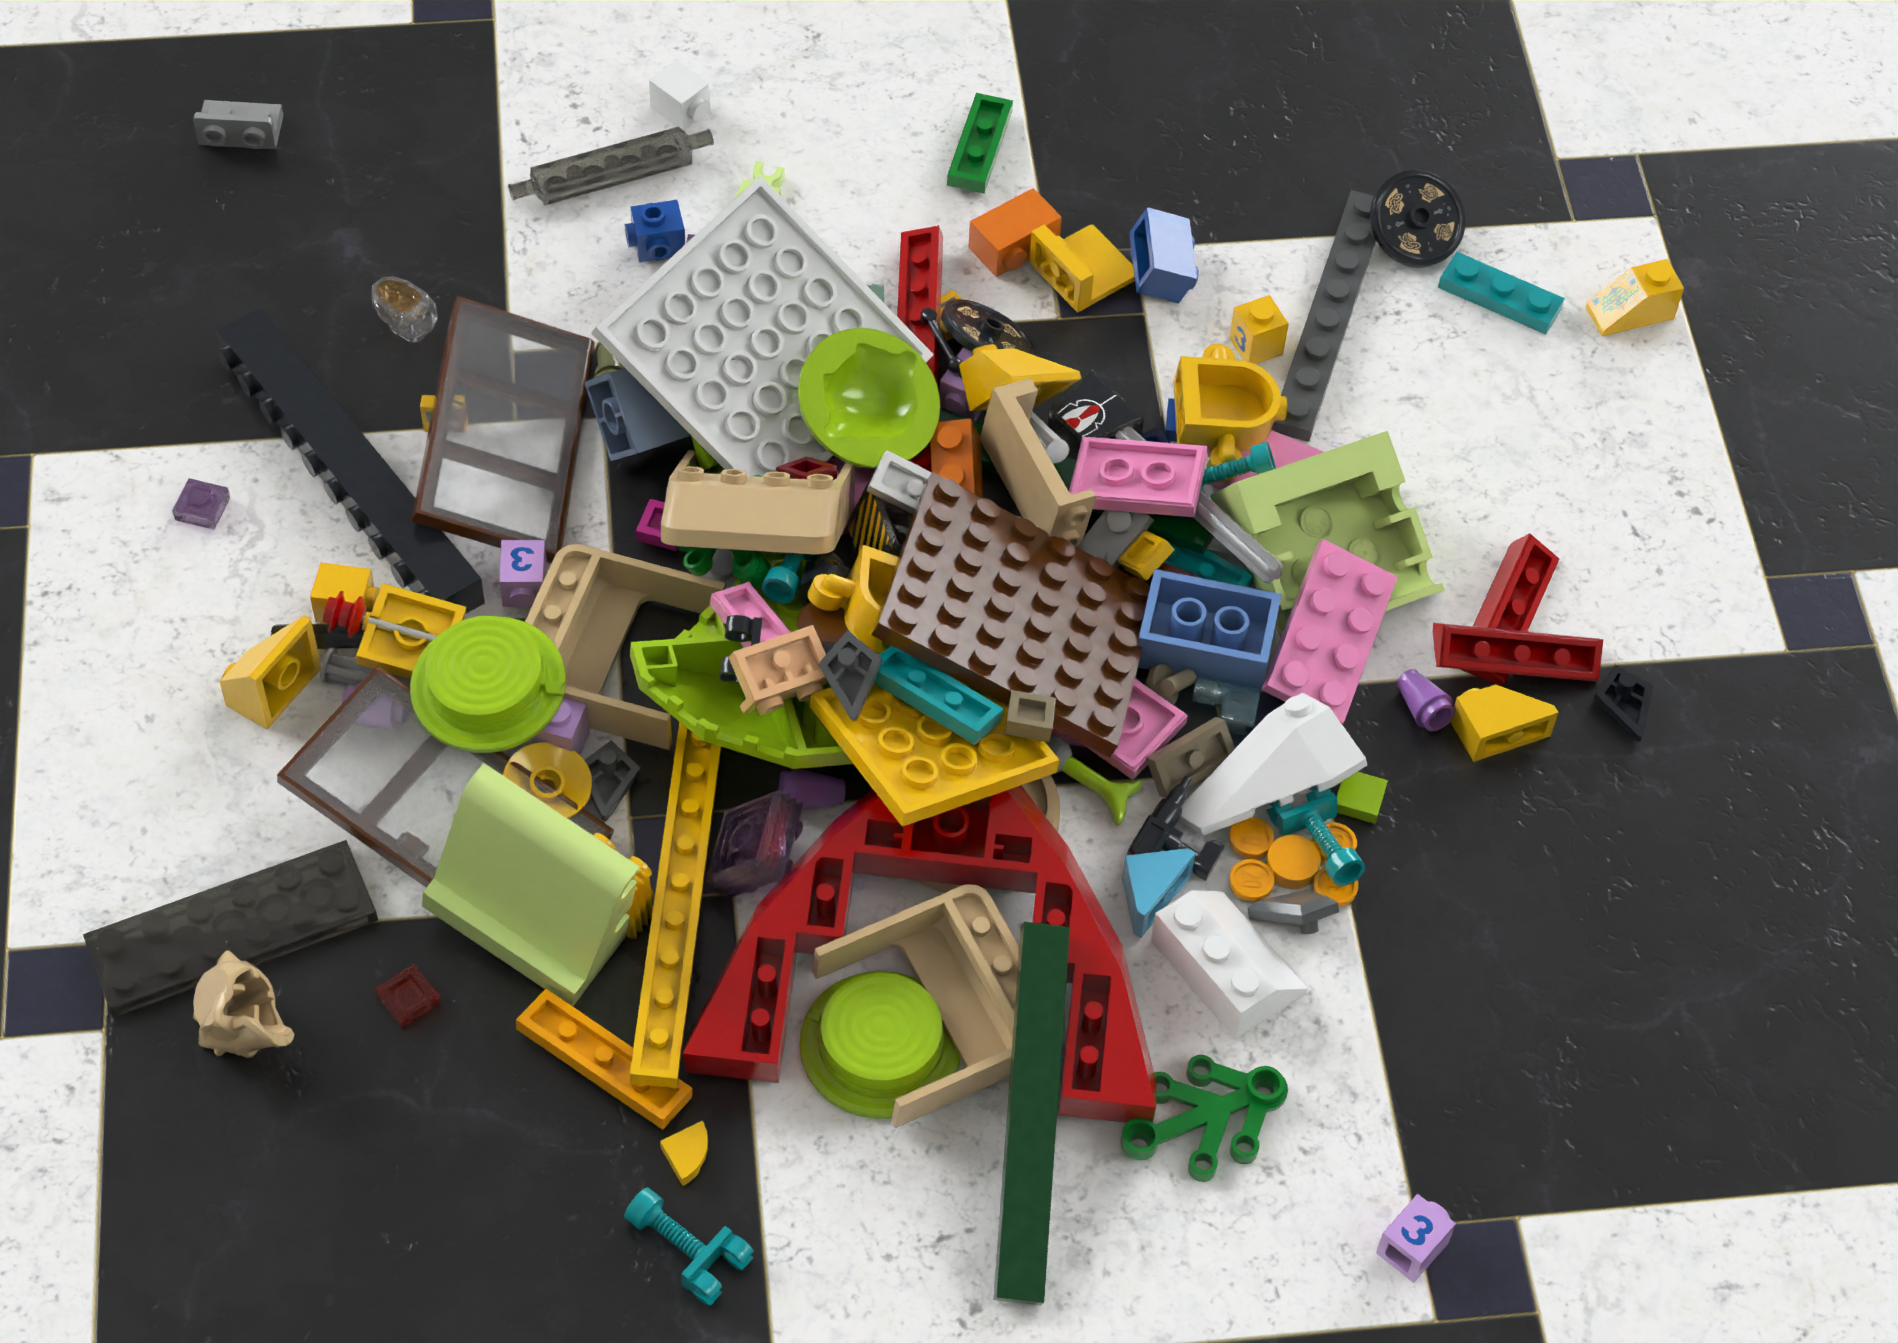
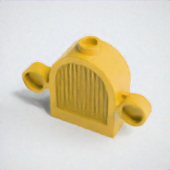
[1173,344,1287,481]
[808,545,898,654]

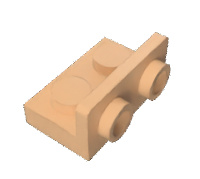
[728,625,828,715]

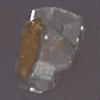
[371,276,438,342]

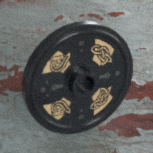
[1370,170,1466,268]
[941,299,1035,355]

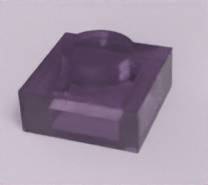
[172,478,230,530]

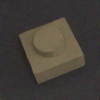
[1005,690,1056,742]

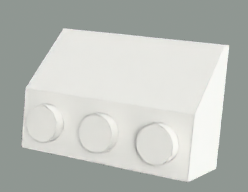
[1151,890,1308,1039]

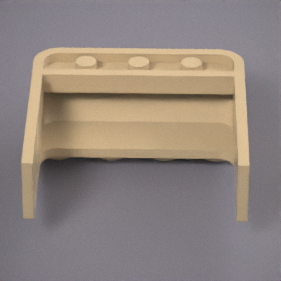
[661,450,855,554]
[525,544,726,750]
[812,884,1019,1128]

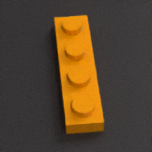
[516,989,692,1130]

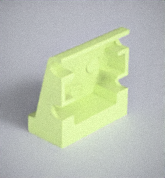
[1210,431,1445,638]
[422,763,640,1006]

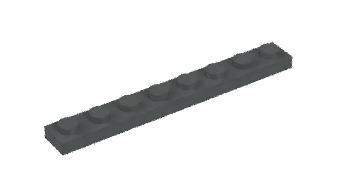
[1271,190,1376,442]

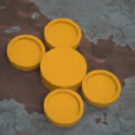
[1229,817,1358,907]

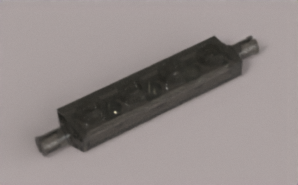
[508,127,714,206]

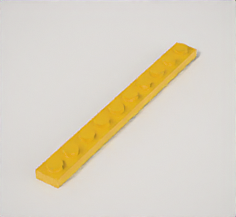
[630,722,721,1088]

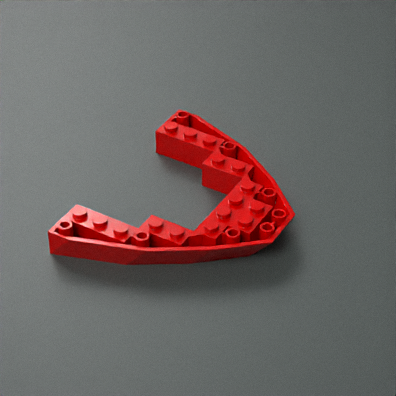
[683,785,1156,1123]

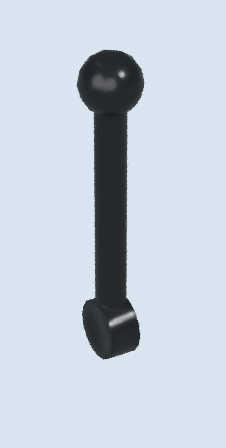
[920,308,963,373]

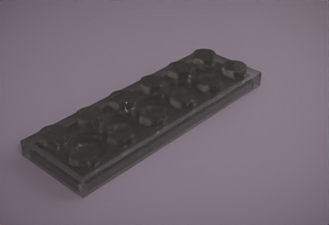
[82,840,378,1018]

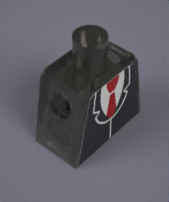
[1048,370,1144,460]

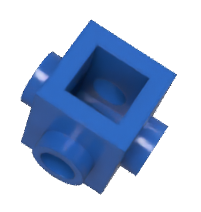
[625,200,685,263]

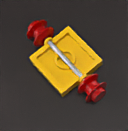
[323,583,466,679]

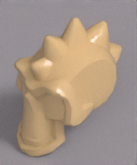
[193,950,295,1058]

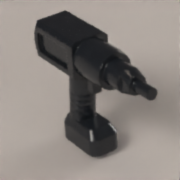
[1126,776,1225,881]

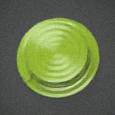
[798,328,940,469]
[410,616,566,753]
[800,971,961,1119]

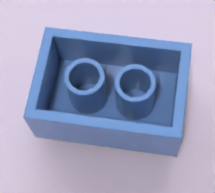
[1138,569,1282,693]

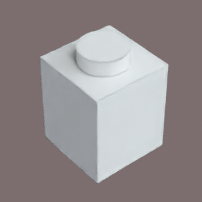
[649,60,710,131]

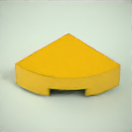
[660,1120,708,1186]

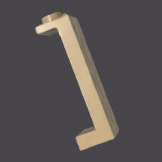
[980,378,1096,547]

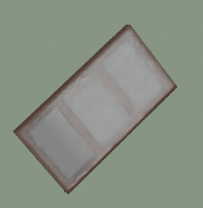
[411,296,595,563]
[277,666,614,888]

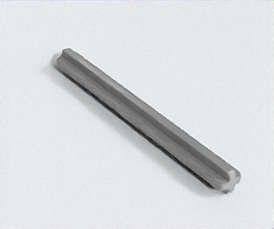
[1115,427,1283,584]

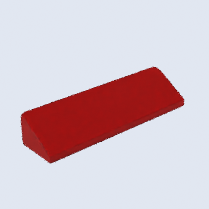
[1460,533,1560,685]
[1432,623,1603,682]

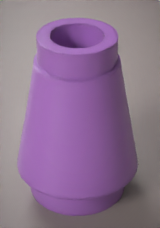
[1397,669,1455,731]
[779,769,845,812]

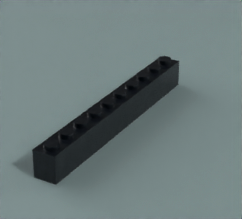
[217,308,485,614]

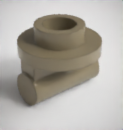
[1146,664,1197,705]

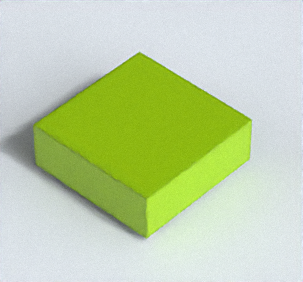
[1337,772,1388,824]

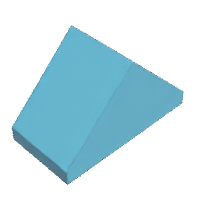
[1122,848,1195,938]

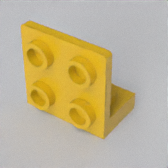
[1029,224,1135,313]

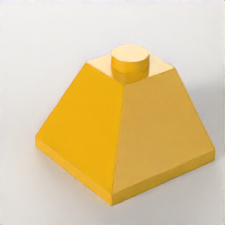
[959,344,1081,412]
[219,615,321,730]

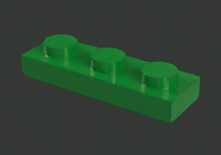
[947,93,1013,194]

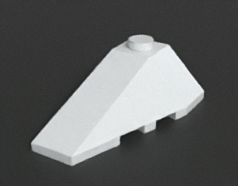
[1178,692,1367,836]

